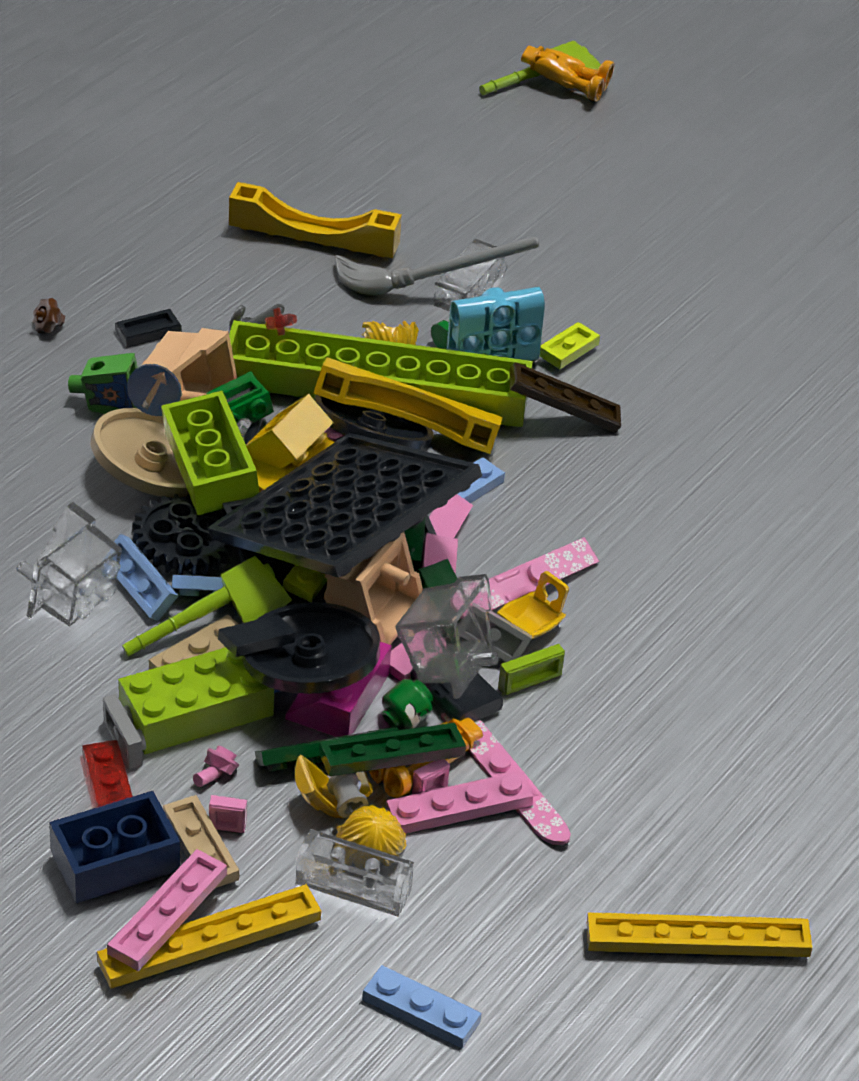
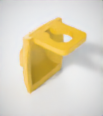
[497,571,569,640]
[295,755,373,818]

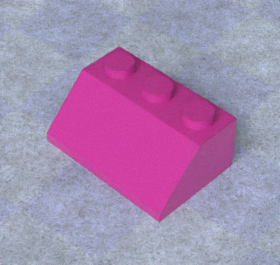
[285,642,392,737]

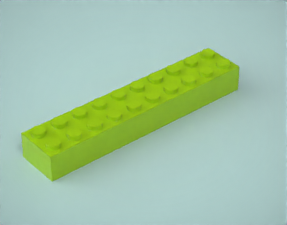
[229,320,533,427]

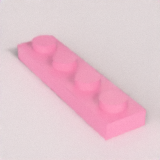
[387,771,533,834]
[107,849,227,971]

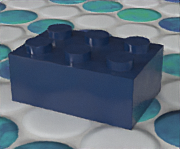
[49,791,180,903]

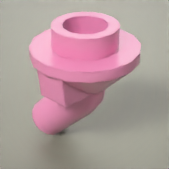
[193,745,239,787]

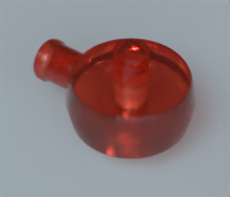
[265,308,297,336]

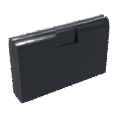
[410,649,503,722]

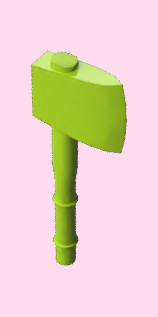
[479,40,601,96]
[122,556,292,657]

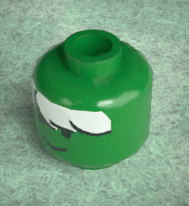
[382,679,433,729]

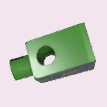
[68,353,144,414]

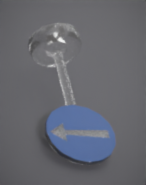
[127,364,253,439]

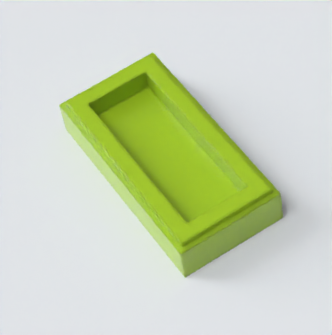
[498,644,565,696]

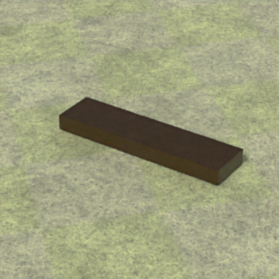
[509,362,621,433]

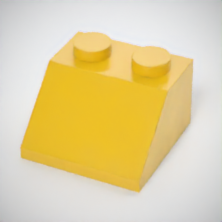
[246,394,333,469]

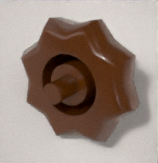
[32,298,65,333]

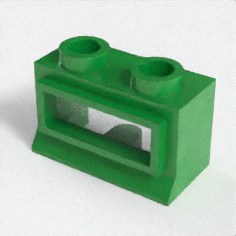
[206,371,274,430]

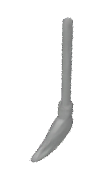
[335,237,540,295]

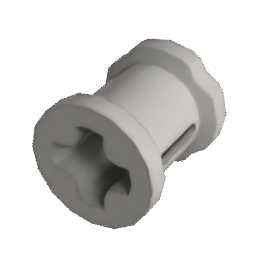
[326,773,369,818]

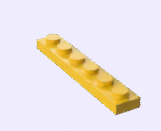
[97,884,322,989]
[586,912,813,957]

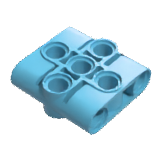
[447,287,545,361]

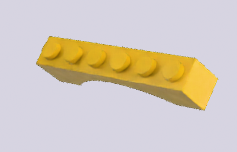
[229,182,402,258]
[313,357,502,454]

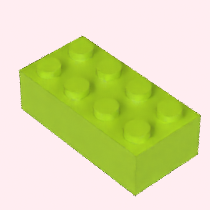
[161,391,259,515]
[118,647,274,755]

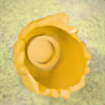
[361,321,419,345]
[335,805,407,868]

